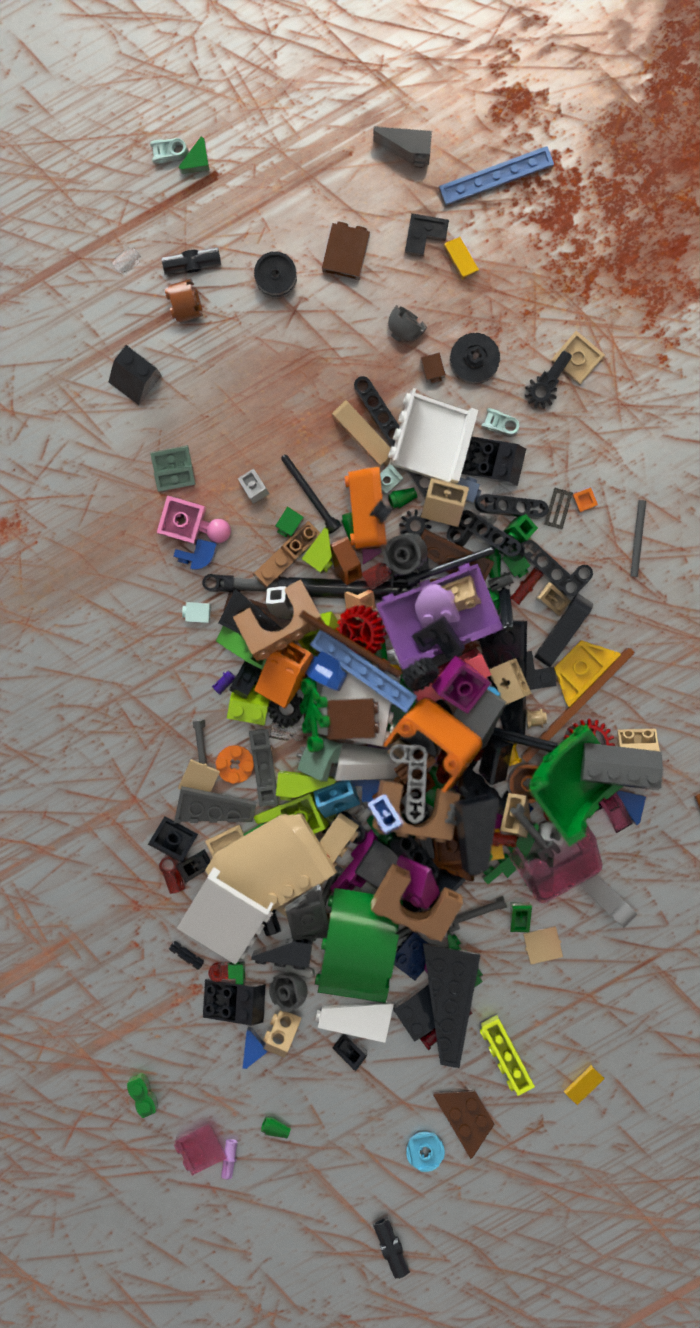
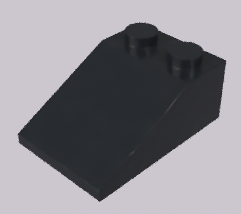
[393,982,435,1042]

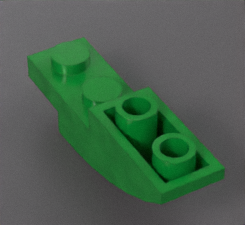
[482,822,539,884]

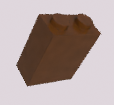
[322,222,370,280]
[327,698,380,740]

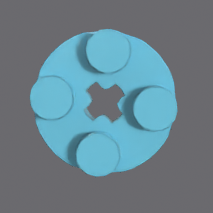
[406,1132,445,1172]

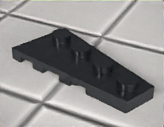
[218,588,295,643]

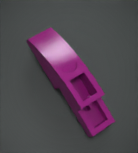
[330,829,378,892]

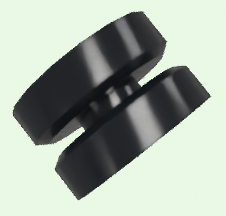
[254,251,297,299]

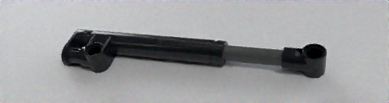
[202,563,414,601]

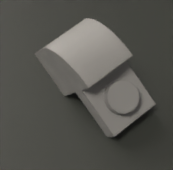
[266,586,294,619]

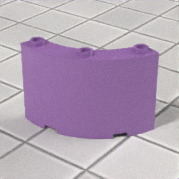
[376,563,503,669]

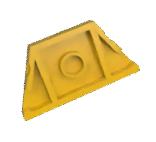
[554,640,621,707]

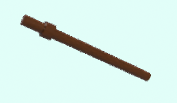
[299,610,402,678]

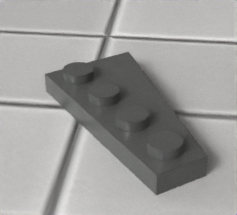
[174,786,257,823]

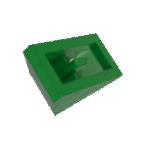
[178,136,210,174]
[510,902,532,932]

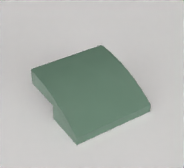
[150,445,195,492]
[298,734,342,781]

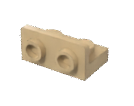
[441,575,481,612]

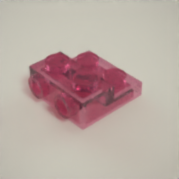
[174,1122,227,1175]

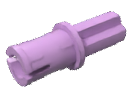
[221,1139,238,1180]

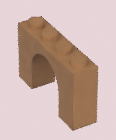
[233,579,325,661]
[372,780,460,843]
[371,863,463,941]

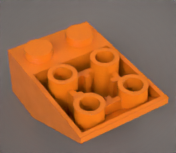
[254,642,314,709]

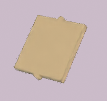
[178,759,220,792]
[523,926,563,965]

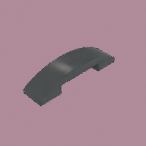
[249,728,279,807]

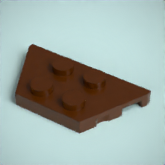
[433,825,475,882]
[433,1090,495,1159]

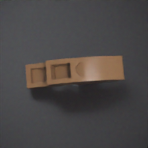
[253,521,320,588]

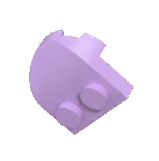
[415,584,460,628]

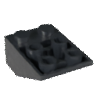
[461,436,526,486]
[251,937,313,970]
[203,979,266,1026]

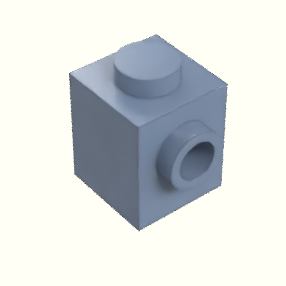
[457,476,482,504]

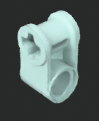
[150,138,188,164]
[481,408,519,437]

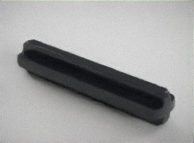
[499,587,514,632]

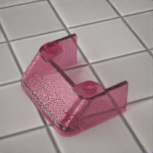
[510,825,603,903]

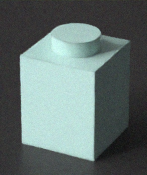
[182,602,211,623]

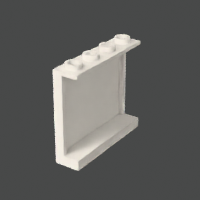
[388,388,478,484]
[317,665,401,746]
[177,868,273,965]

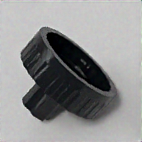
[450,332,500,385]

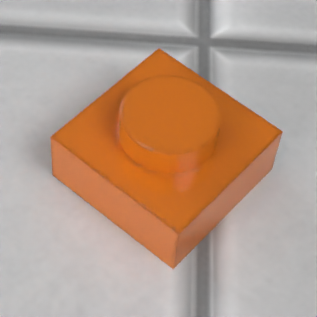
[572,487,598,513]

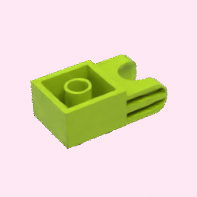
[253,791,330,834]

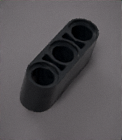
[390,835,439,879]

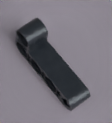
[447,510,525,561]
[521,539,593,597]
[534,593,593,668]

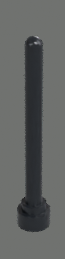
[281,454,342,534]
[405,547,496,588]

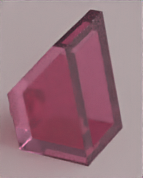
[599,793,633,833]

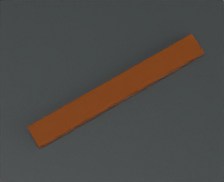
[521,648,635,763]

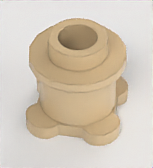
[526,709,547,729]
[387,736,407,759]

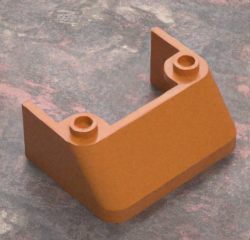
[345,467,387,551]
[383,698,482,793]

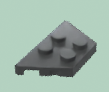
[285,884,329,941]

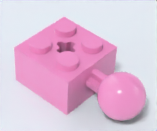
[157,495,231,545]

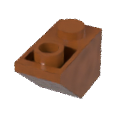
[330,537,363,585]

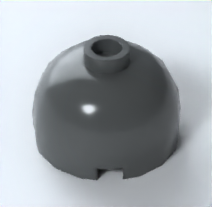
[388,305,427,342]
[269,972,308,1012]

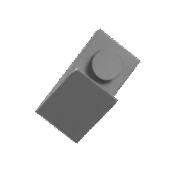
[238,468,269,504]

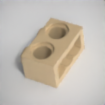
[263,1010,302,1058]

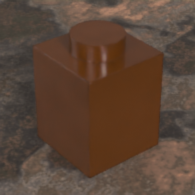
[420,352,446,384]

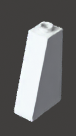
[334,742,402,781]
[315,1001,394,1043]

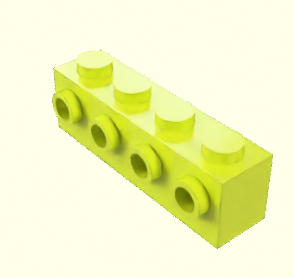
[479,1015,535,1096]

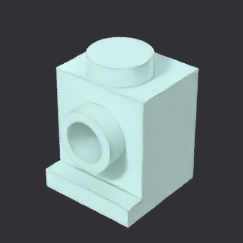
[380,465,403,495]

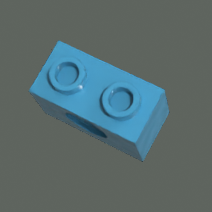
[313,780,360,818]

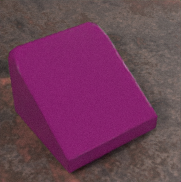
[362,548,382,565]

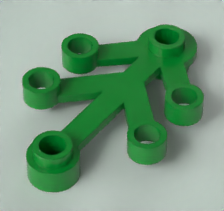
[300,677,330,752]

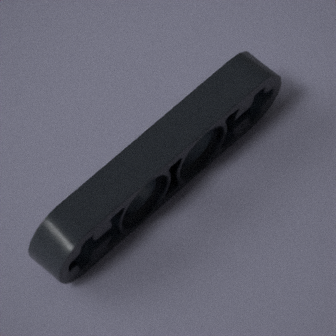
[475,494,549,519]

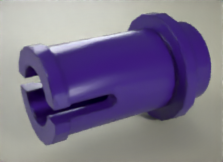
[212,670,235,695]

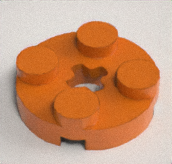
[216,745,254,784]

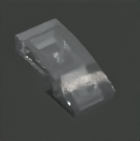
[477,484,514,525]

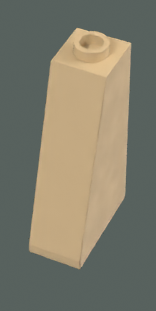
[332,400,391,468]

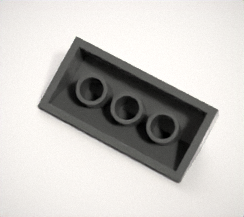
[580,742,663,790]

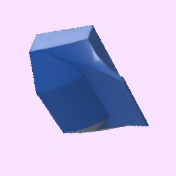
[305,651,348,691]

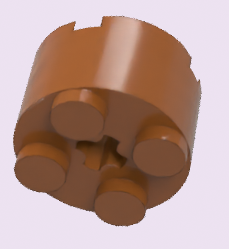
[165,279,203,323]
[508,763,538,803]

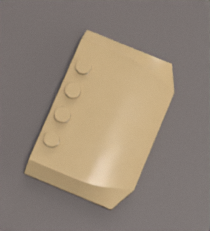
[205,814,337,911]

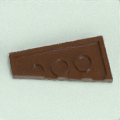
[421,529,494,581]

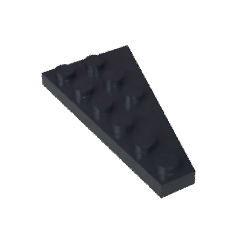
[477,619,527,735]
[423,943,480,1068]

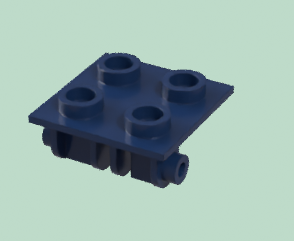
[394,932,429,981]

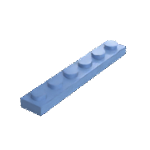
[439,146,554,206]
[310,630,418,712]

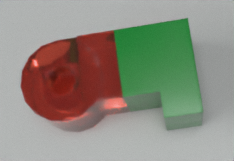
[208,962,245,984]

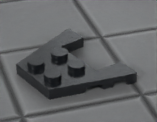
[458,759,510,813]

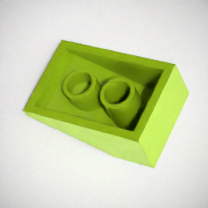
[276,770,337,801]

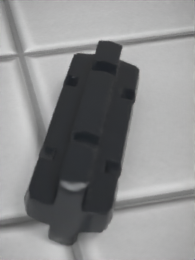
[169,941,204,970]

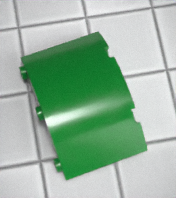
[530,724,623,847]
[315,888,403,1003]

